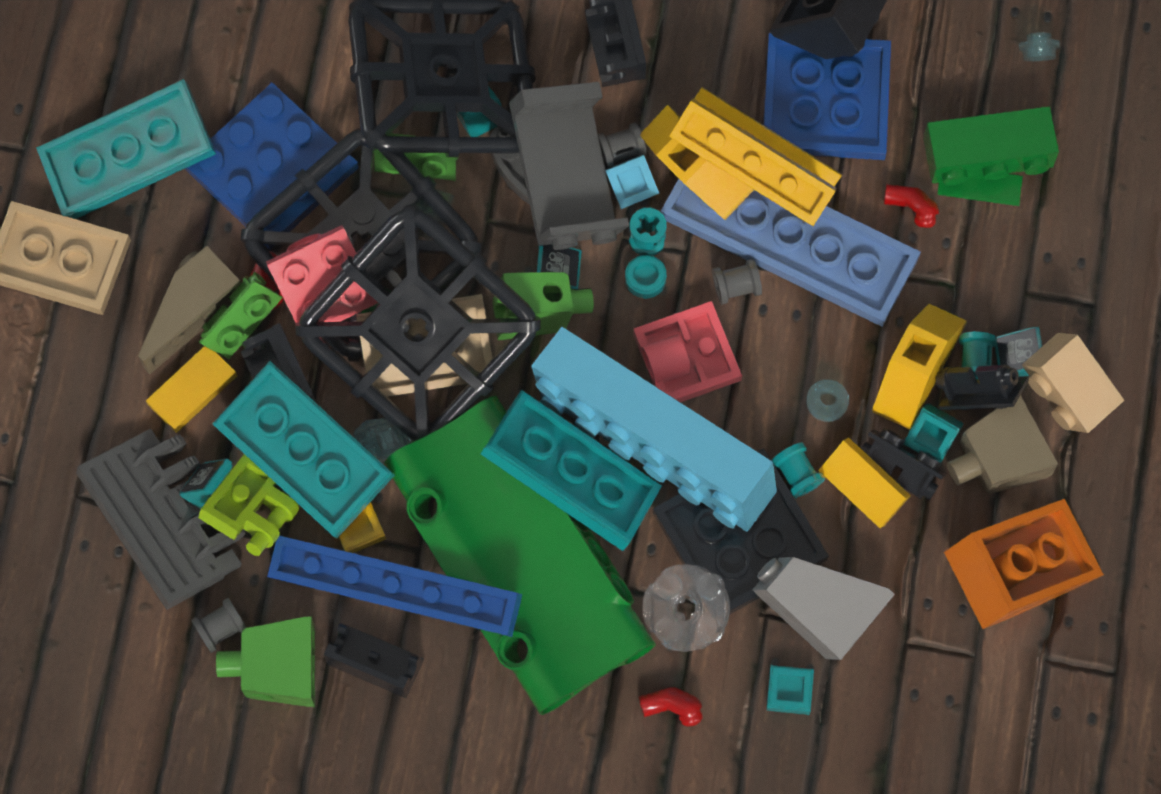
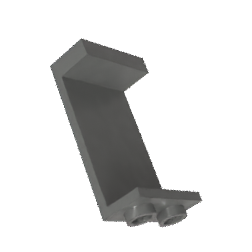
[509,82,629,250]

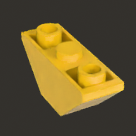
[640,105,754,220]
[872,304,967,430]

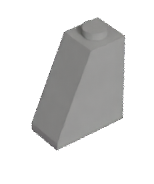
[752,557,895,660]

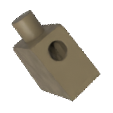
[947,395,1058,494]

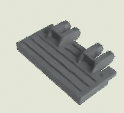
[76,429,247,610]

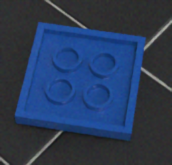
[763,33,891,160]
[185,83,359,250]

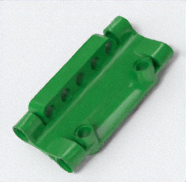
[383,396,656,715]

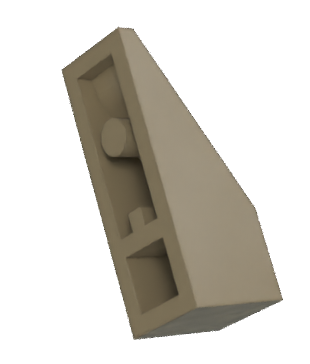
[138,246,241,375]

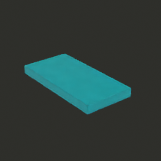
[36,79,216,219]
[212,361,395,539]
[480,390,662,551]

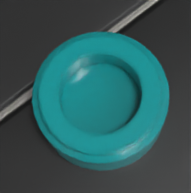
[625,255,667,299]

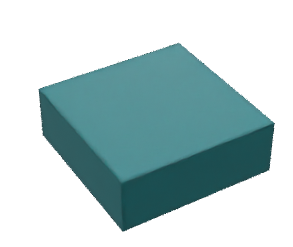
[766,665,814,715]

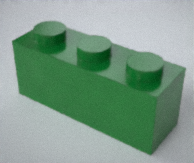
[923,106,1059,186]

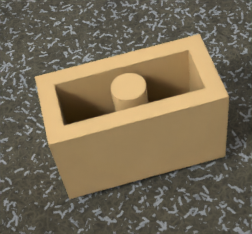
[1022,333,1124,433]

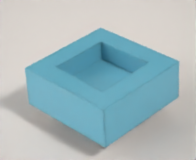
[605,154,659,209]

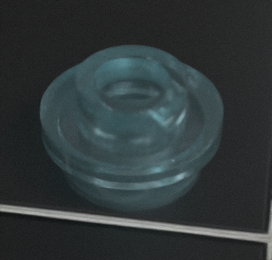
[1019,32,1060,62]
[806,380,849,422]

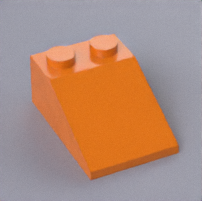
[944,498,1104,629]

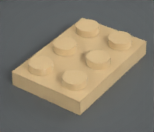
[0,201,131,315]
[357,294,492,397]

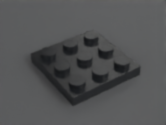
[652,448,829,622]

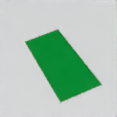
[937,174,1023,206]

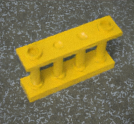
[669,87,842,226]

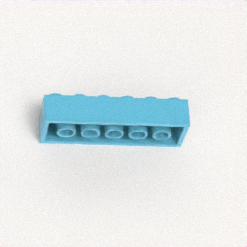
[531,327,777,532]

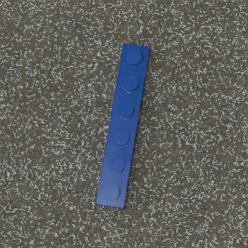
[267,536,522,637]

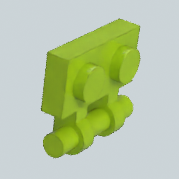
[198,454,299,556]

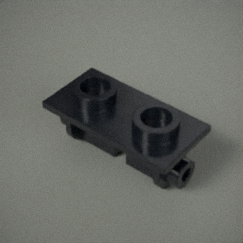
[936,364,1029,410]
[861,428,947,500]

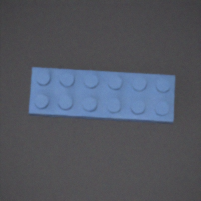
[660,179,921,327]

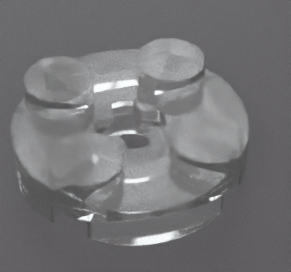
[643,564,730,652]

